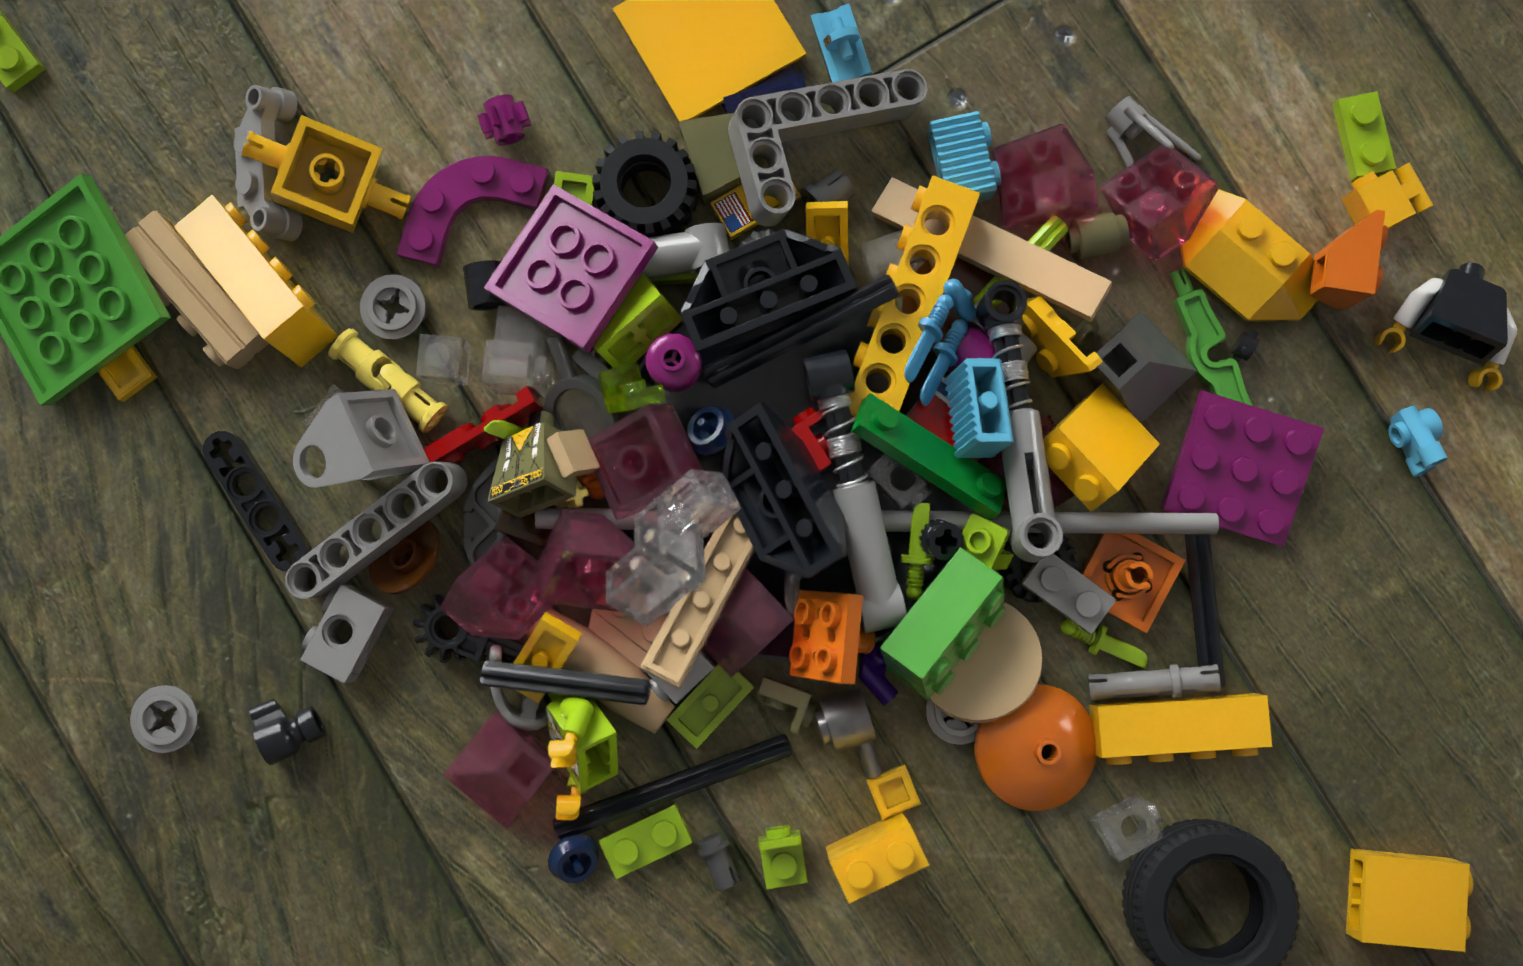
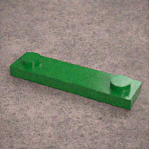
[851,393,1007,520]

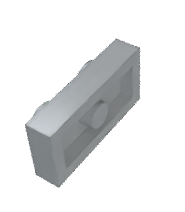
[1020,554,1116,634]

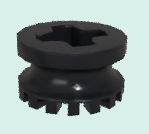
[919,519,963,561]

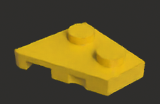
[1009,295,1103,378]

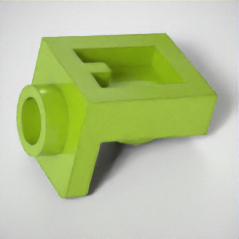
[962,513,1014,570]
[758,825,808,890]

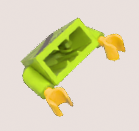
[544,694,618,821]

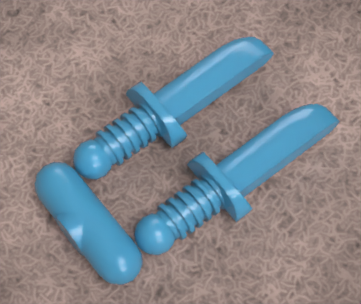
[904,279,977,406]

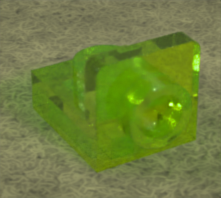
[598,363,666,414]

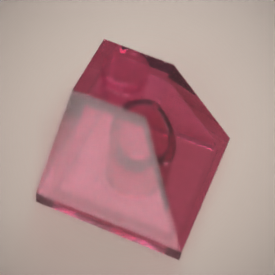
[703,568,794,678]

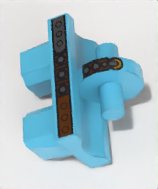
[810,4,872,82]

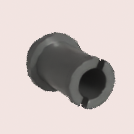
[697,833,741,891]

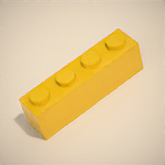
[1089,693,1272,765]

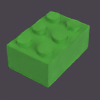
[880,547,1006,701]

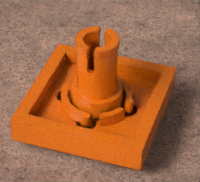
[1080,534,1186,633]
[789,590,875,684]

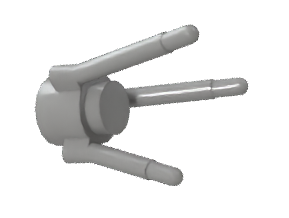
[1105,96,1201,193]

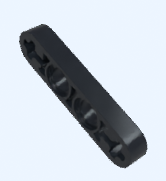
[203,431,312,571]

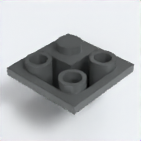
[1085,311,1197,423]

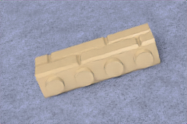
[125,210,269,370]

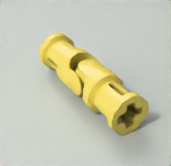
[328,328,448,433]

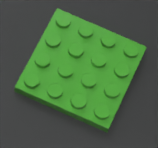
[0,174,171,406]

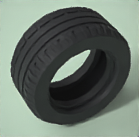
[1122,819,1300,966]

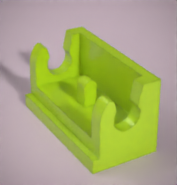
[593,273,683,375]

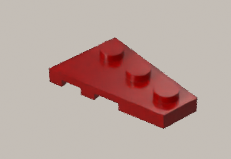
[423,386,544,465]

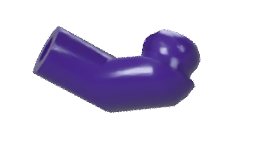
[859,642,899,706]

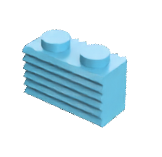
[927,111,1001,202]
[944,358,1014,458]

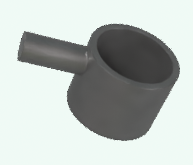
[815,687,882,778]

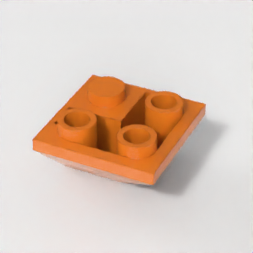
[1309,210,1388,311]

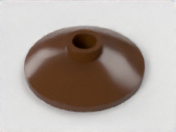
[369,520,440,595]

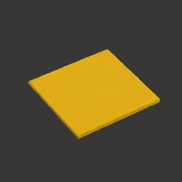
[613,0,807,122]

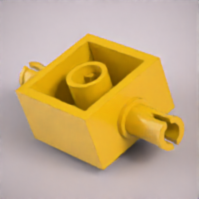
[242,115,412,233]

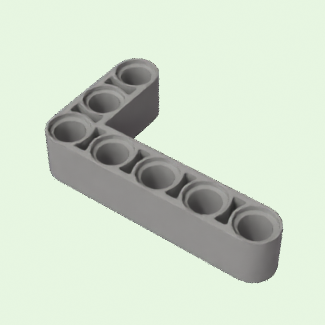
[728,69,928,227]

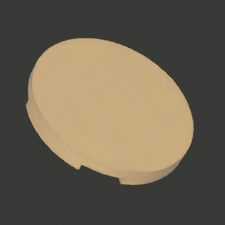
[930,602,1042,723]

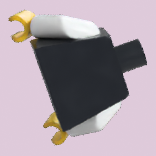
[1374,262,1517,391]

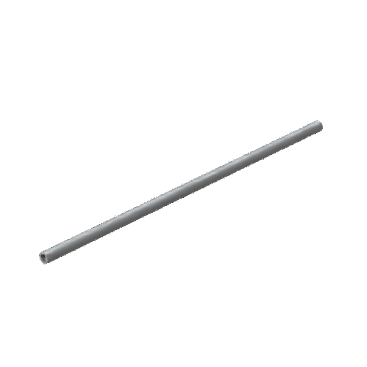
[535,508,1219,534]

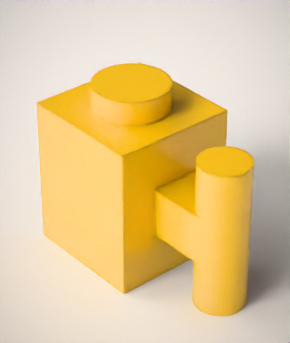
[1341,162,1433,229]

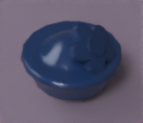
[687,406,734,455]
[548,835,599,883]

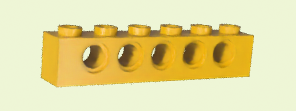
[849,175,980,422]

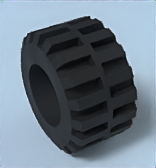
[592,131,698,238]

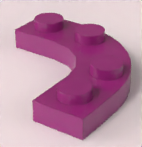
[397,156,550,268]

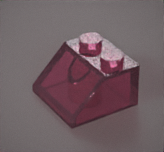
[588,404,707,520]
[538,509,649,612]

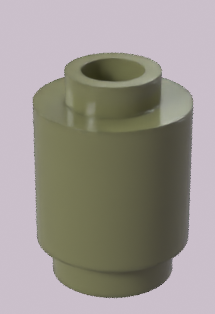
[1064,212,1130,260]

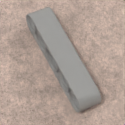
[285,462,467,599]

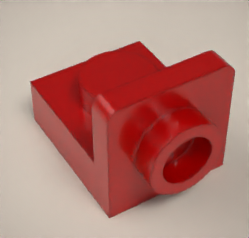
[790,406,832,473]

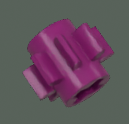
[477,94,531,146]

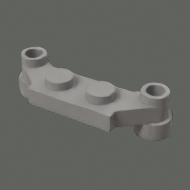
[234,85,303,242]

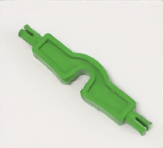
[1169,268,1253,406]

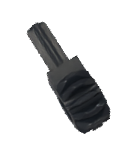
[413,592,525,663]

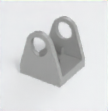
[293,389,429,488]

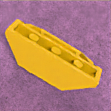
[1174,184,1318,321]

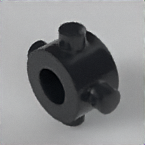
[1231,330,1260,363]

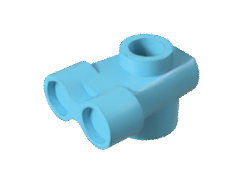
[1388,405,1448,477]

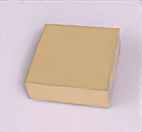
[547,429,600,478]

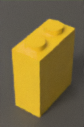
[1043,383,1160,512]
[826,812,929,904]
[1346,849,1473,952]

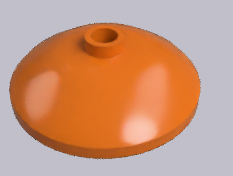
[974,684,1097,811]

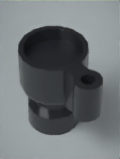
[249,698,326,766]

